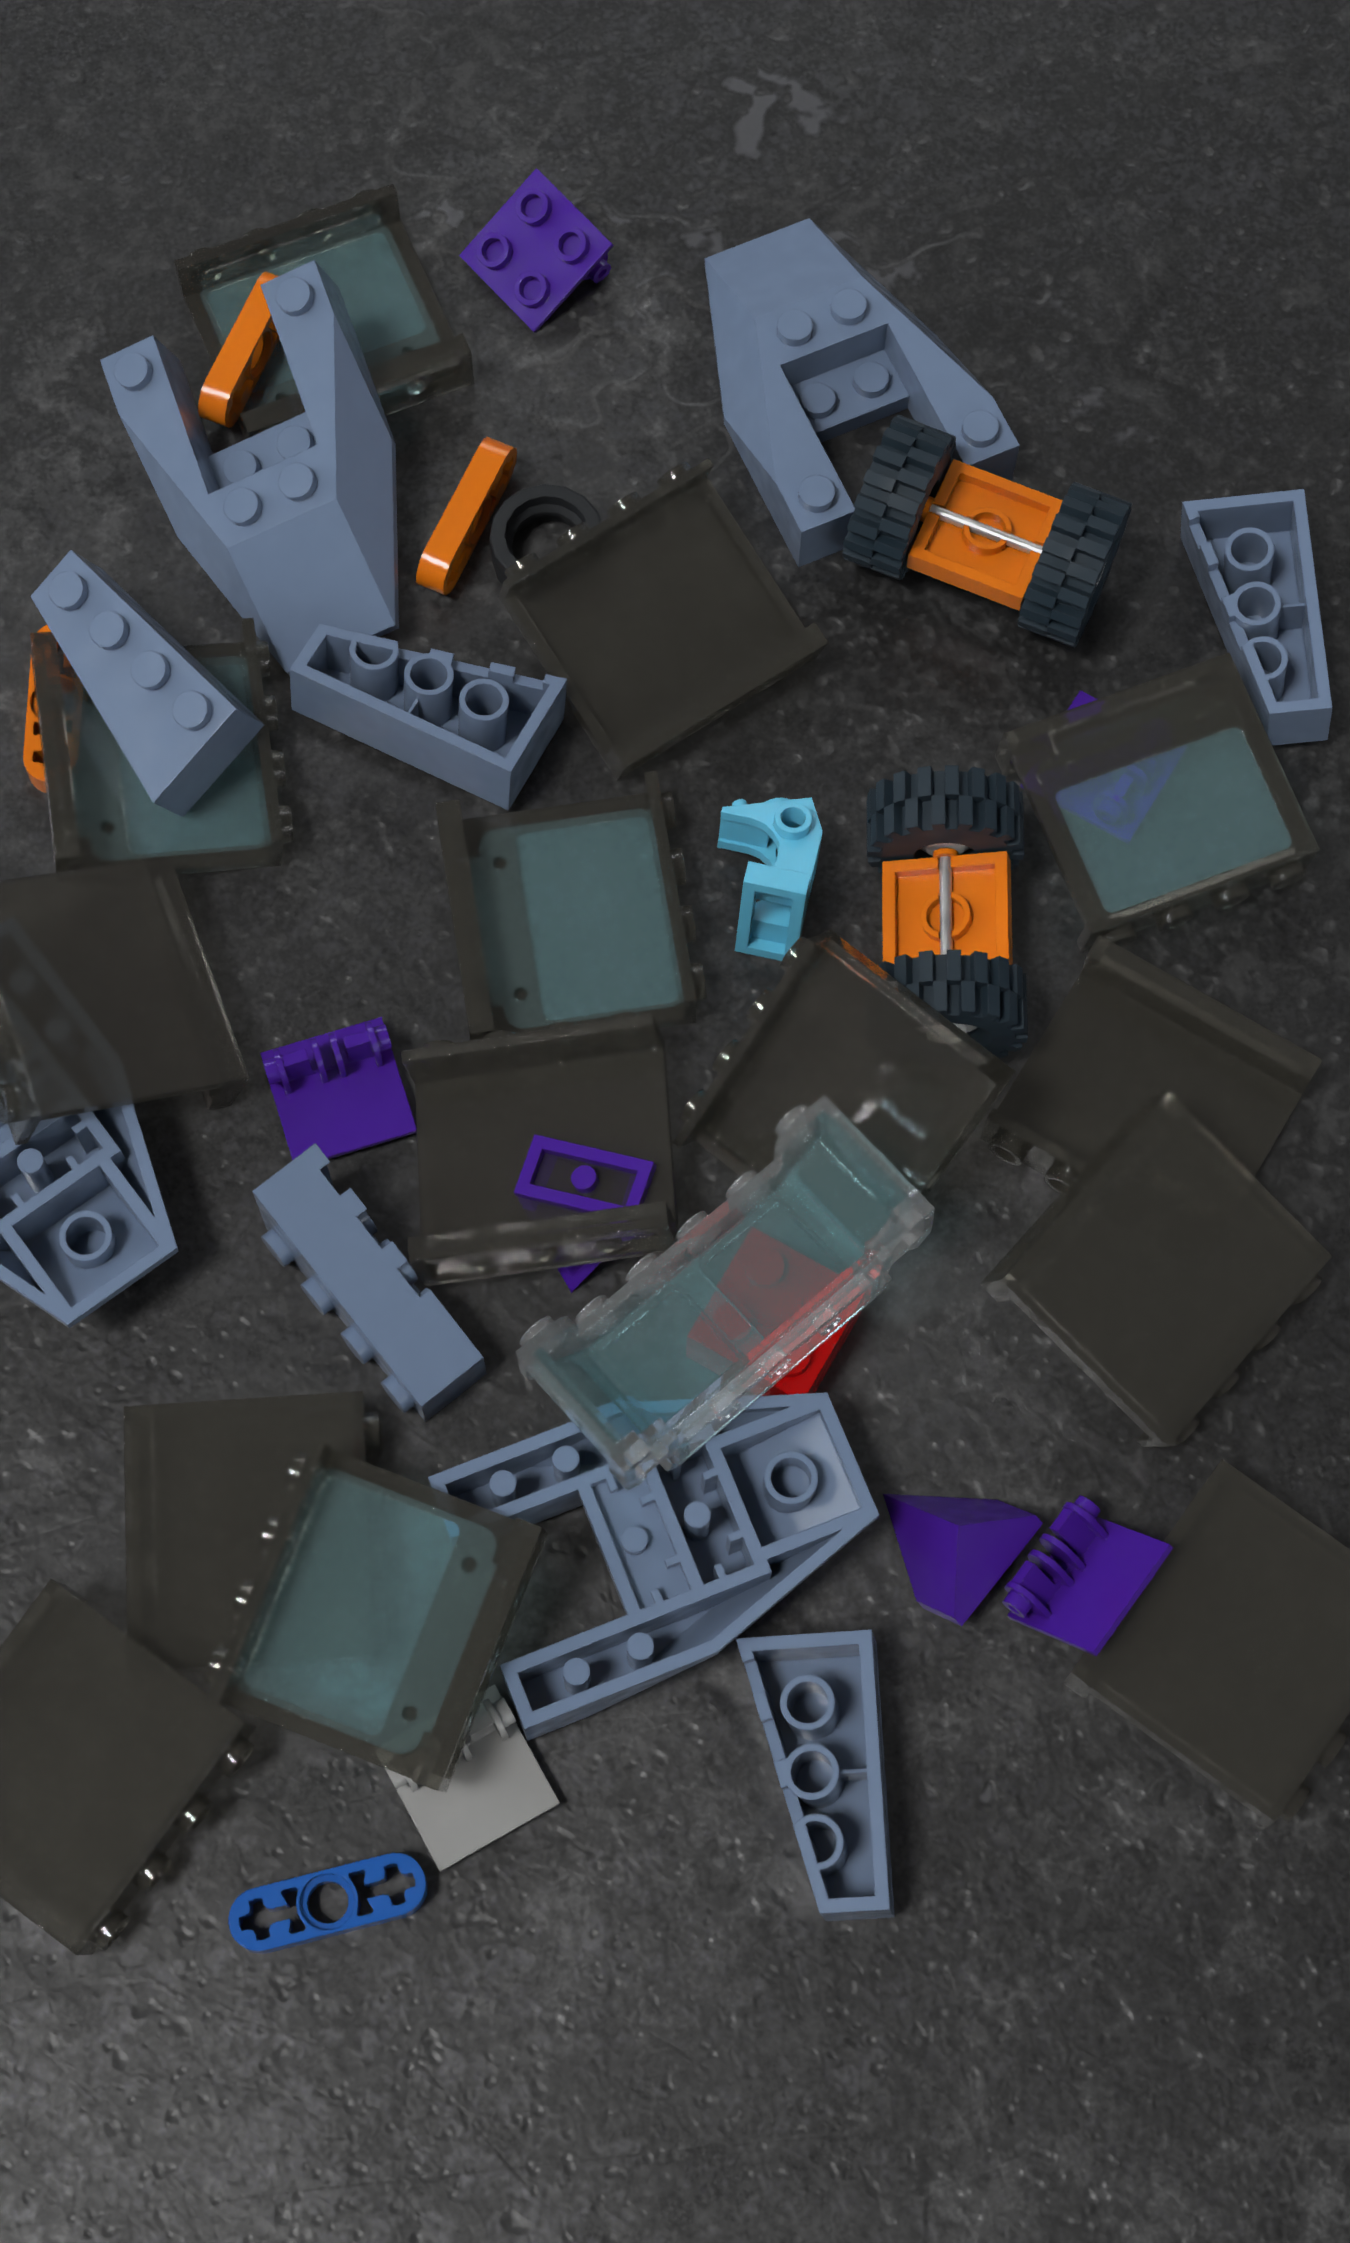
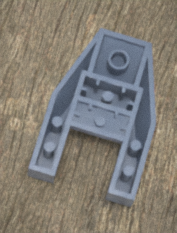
[704,218,1020,567]
[100,260,399,675]
[0,919,179,1328]
[428,1392,879,1741]

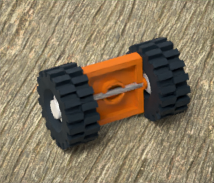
[842,415,1132,648]
[866,765,1028,1066]

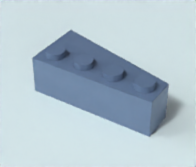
[1180,489,1332,746]
[30,550,264,817]
[289,624,567,811]
[252,1143,487,1422]
[736,1629,895,1921]

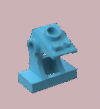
[717,797,823,964]

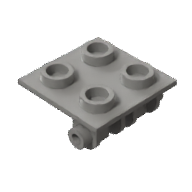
[376,1684,560,1872]

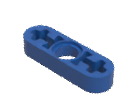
[228,1853,428,1954]

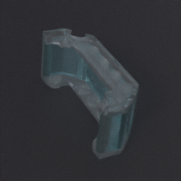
[516,1095,935,1491]

